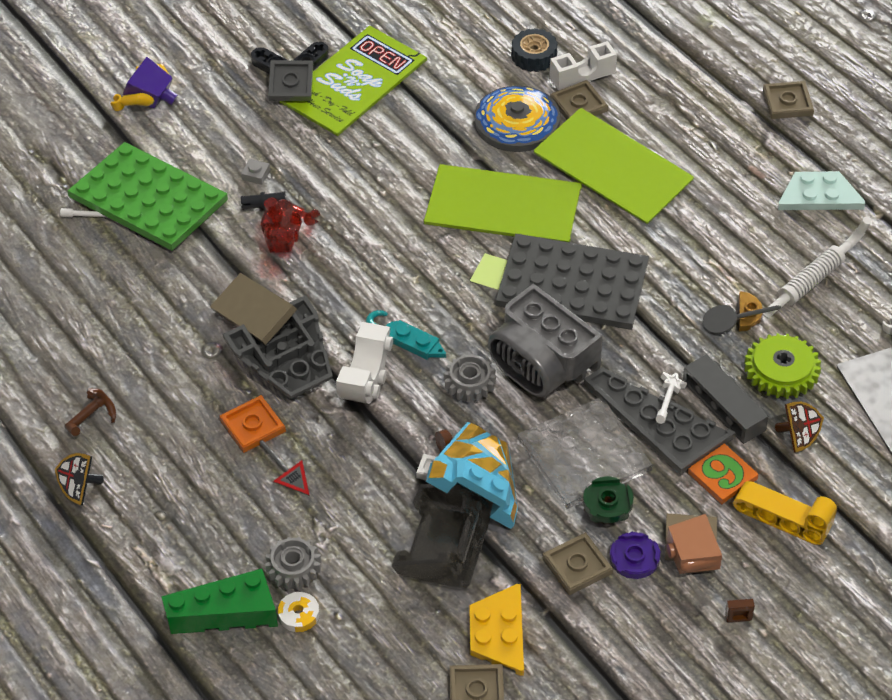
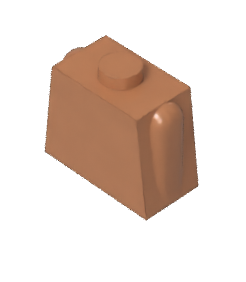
[666,514,722,574]

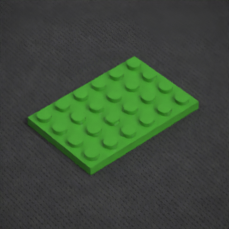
[68,142,228,251]

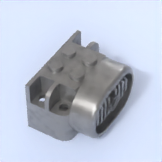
[488,283,603,397]

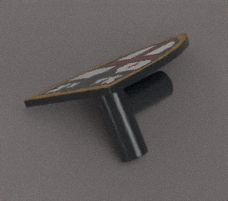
[55,453,104,505]

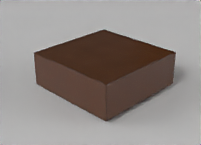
[725,599,755,623]

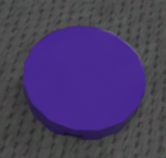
[609,532,661,579]

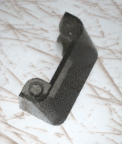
[392,483,491,588]

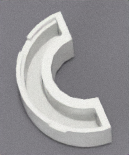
[336,322,393,404]

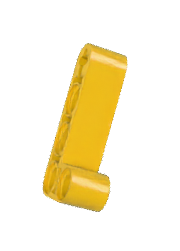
[733,481,837,545]

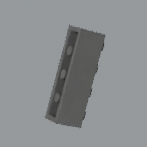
[682,354,769,444]

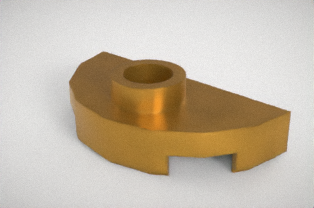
[739,291,763,332]

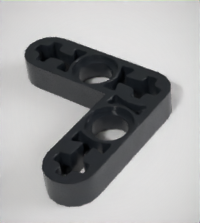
[251,42,329,74]

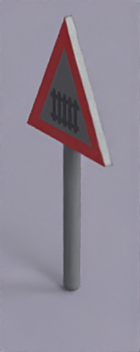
[259,440,310,496]

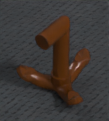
[64,388,116,436]

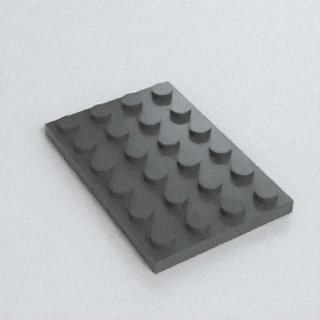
[496,234,649,330]

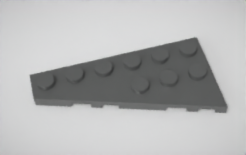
[584,367,736,475]

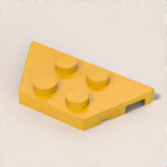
[469,584,524,676]

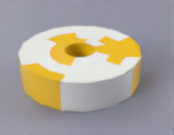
[278,592,319,632]

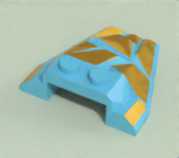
[426,422,518,529]

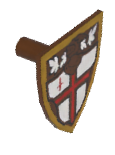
[775,401,824,453]

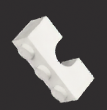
[550,41,617,91]

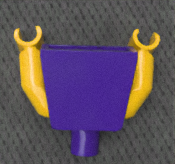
[110,57,178,111]

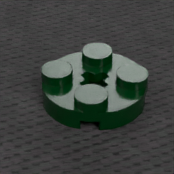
[583,476,634,523]

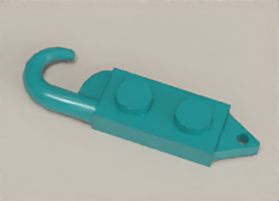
[366,310,446,360]

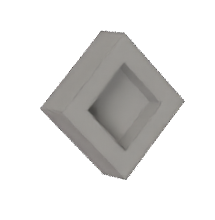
[241,159,270,185]

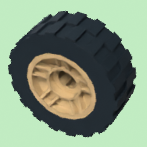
[511,28,558,72]

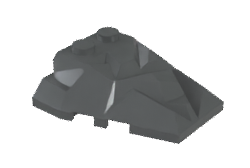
[223,295,332,399]

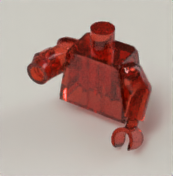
[261,197,320,253]

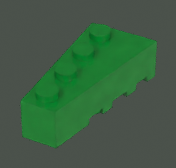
[161,568,278,634]

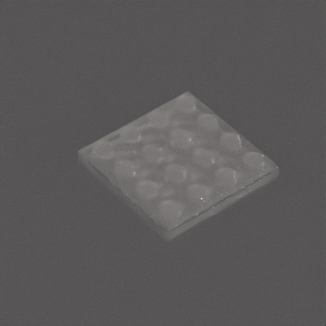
[518,397,652,509]

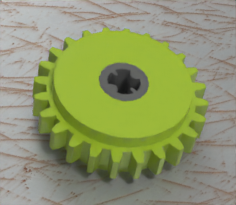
[744,333,821,399]

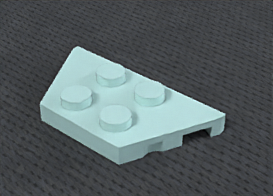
[778,171,865,210]

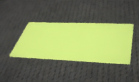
[470,253,508,290]

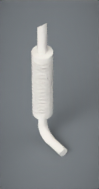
[763,217,872,318]

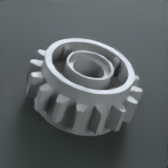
[444,354,496,402]
[265,537,321,590]

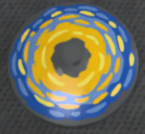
[475,86,560,152]

